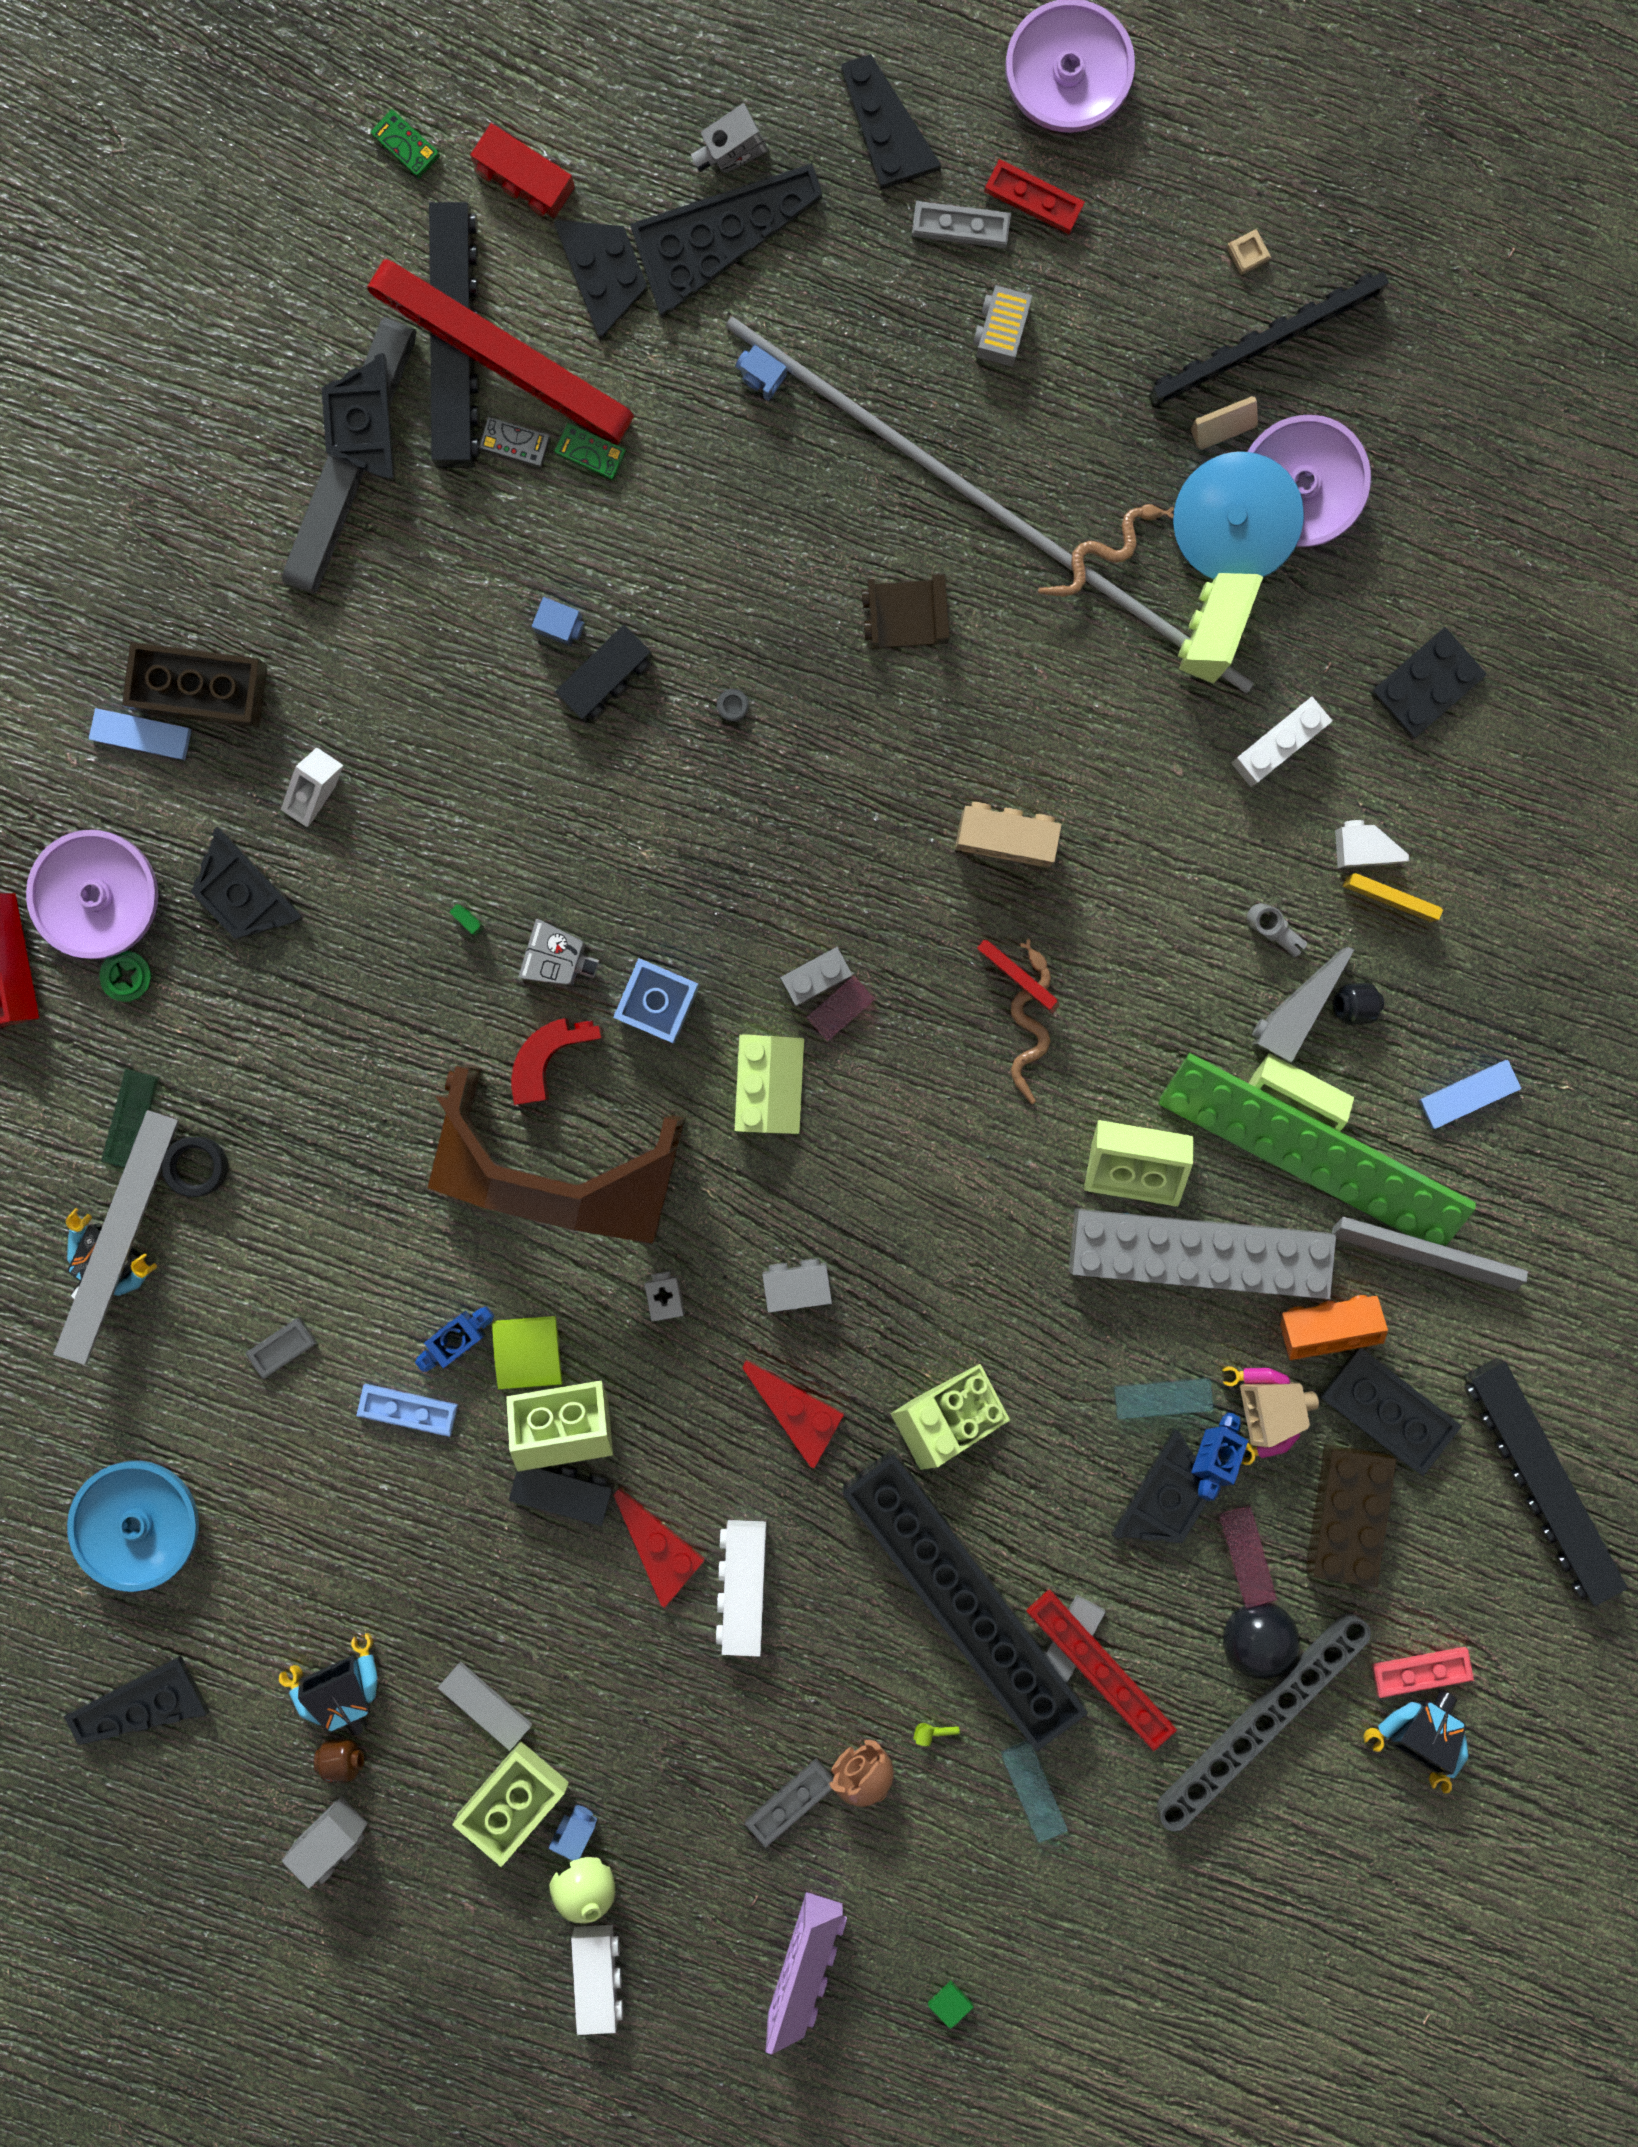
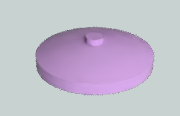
[1005,0,1135,133]
[1248,415,1371,548]
[26,830,158,959]

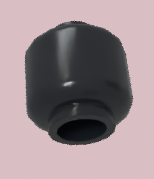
[1333,982,1384,1026]

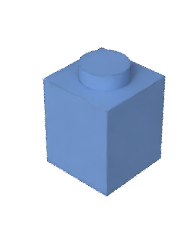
[531,597,585,646]

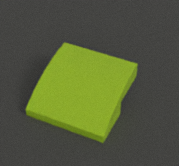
[492,1316,563,1389]

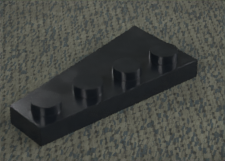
[841,54,941,190]
[64,1655,210,1745]

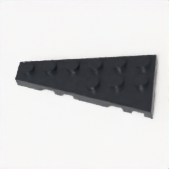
[630,163,822,319]

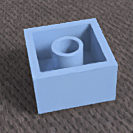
[613,958,700,1043]

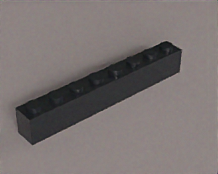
[429,202,480,468]
[1463,1358,1628,1607]

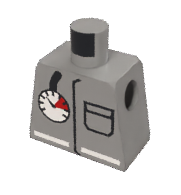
[691,103,769,173]
[518,919,599,986]

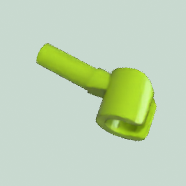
[913,1723,960,1746]

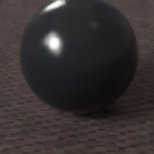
[1223,1602,1300,1679]

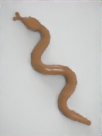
[1038,504,1174,597]
[1011,939,1051,1104]

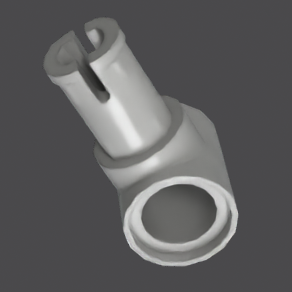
[1247,903,1307,958]

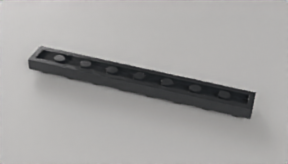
[1149,271,1389,407]

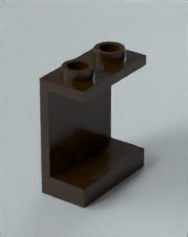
[862,574,949,649]

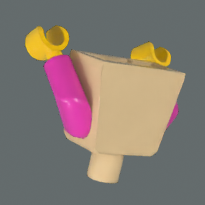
[1222,1366,1319,1465]

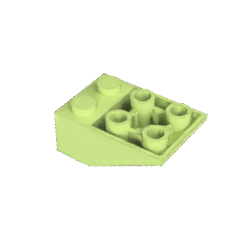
[890,1364,1010,1470]

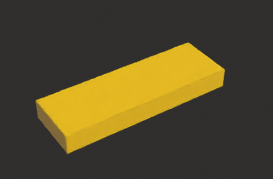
[1342,873,1443,922]

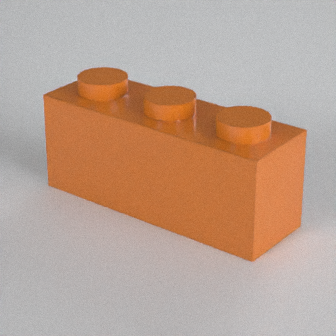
[1280,1295,1388,1360]

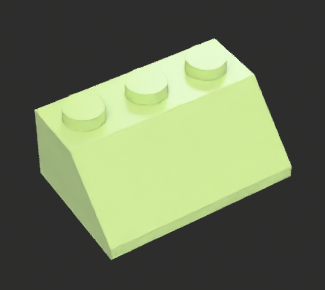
[1178,573,1263,684]
[735,1034,804,1134]
[1249,1053,1354,1131]
[1084,1120,1193,1207]

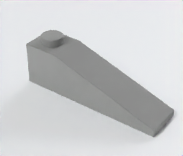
[1252,947,1354,1063]

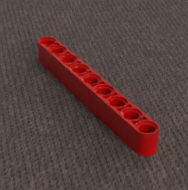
[366,259,634,445]

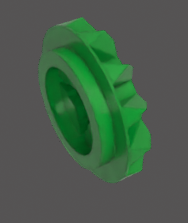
[99,951,153,1002]

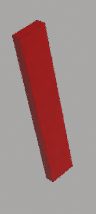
[1026,1589,1177,1751]

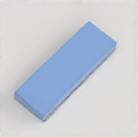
[89,708,192,761]
[1418,1060,1521,1129]
[356,1384,458,1437]

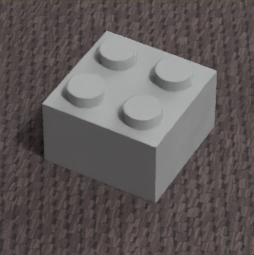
[282,1796,368,1889]

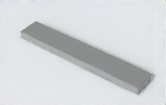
[1332,1217,1528,1291]

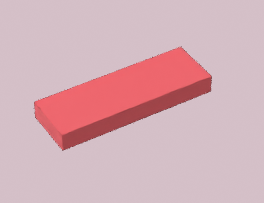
[1371,1647,1474,1698]

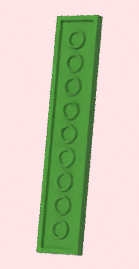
[1158,1052,1476,1246]

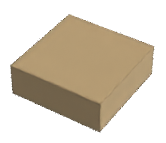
[1226,229,1271,275]

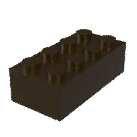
[122,642,268,728]
[1306,1444,1397,1587]

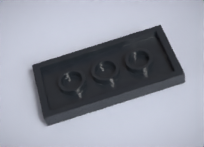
[1319,1348,1462,1476]

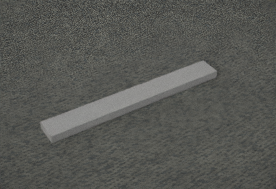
[53,1110,179,1365]

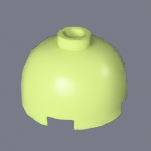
[550,1857,615,1923]

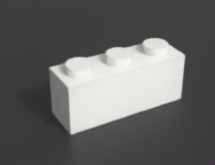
[1231,696,1332,787]
[571,1925,623,2035]

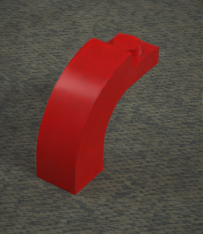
[511,1018,604,1105]

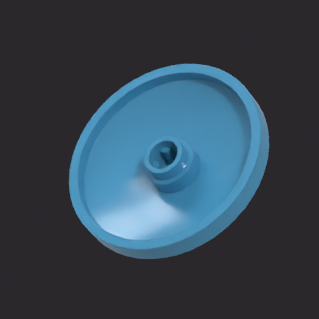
[1173,452,1304,580]
[67,1461,199,1592]

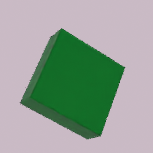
[449,904,484,936]
[928,1980,974,2029]

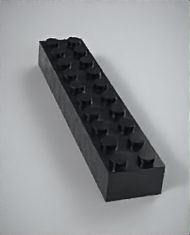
[842,1448,1088,1752]

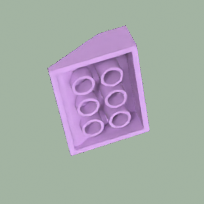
[766,1892,847,2054]

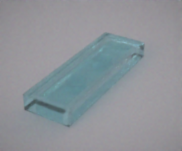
[1114,1378,1213,1419]
[1001,1740,1068,1843]

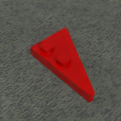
[742,1359,844,1469]
[613,1487,705,1608]

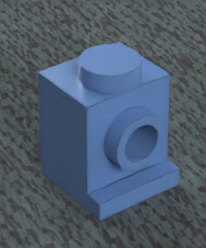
[735,344,787,402]
[549,1805,597,1861]

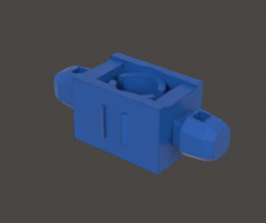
[415,1306,495,1372]
[1191,1413,1248,1501]

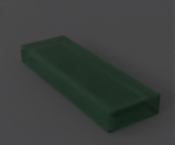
[101,1069,159,1168]

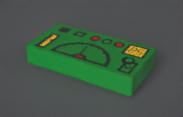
[370,109,440,179]
[554,423,626,481]

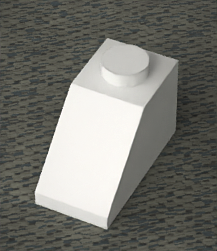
[281,748,343,827]
[1335,820,1409,868]

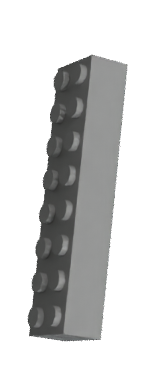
[1069,1208,1336,1299]

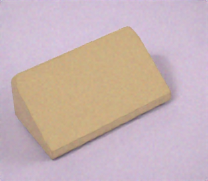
[1190,396,1258,450]

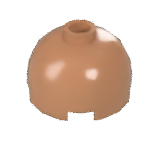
[829,1740,894,1807]

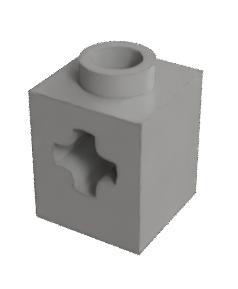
[645,1271,685,1322]

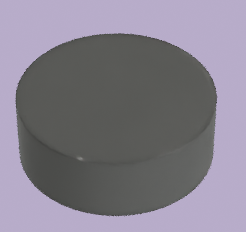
[717,689,749,722]

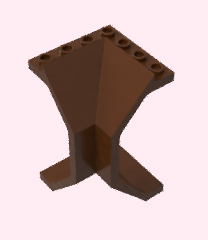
[427,1066,685,1244]

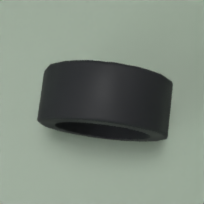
[162,1136,228,1197]

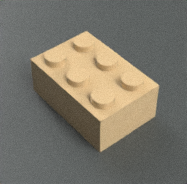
[955,802,1062,868]

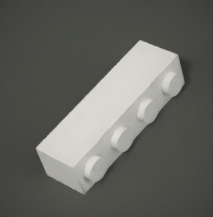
[716,1520,766,1656]

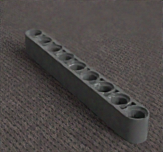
[282,317,417,594]
[1156,1612,1371,1832]

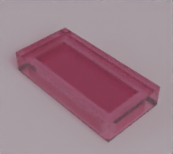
[806,976,875,1042]

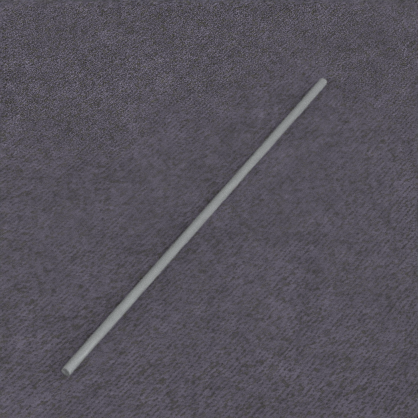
[725,316,1254,694]

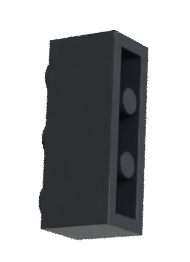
[555,624,653,723]
[509,1464,615,1526]

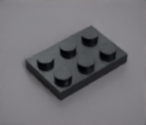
[1371,627,1487,740]

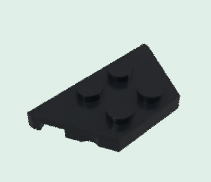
[554,220,648,340]
[321,353,395,481]
[191,827,304,939]
[1111,1428,1208,1543]

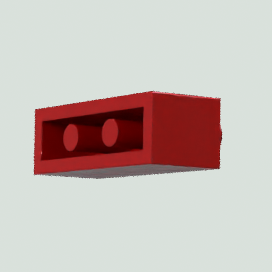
[470,123,575,219]

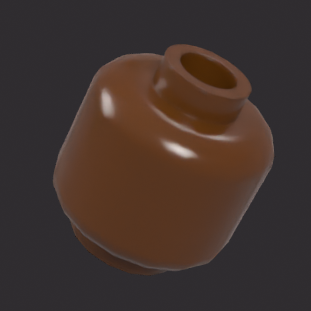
[313,1739,365,1783]

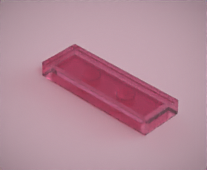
[1219,1506,1277,1608]

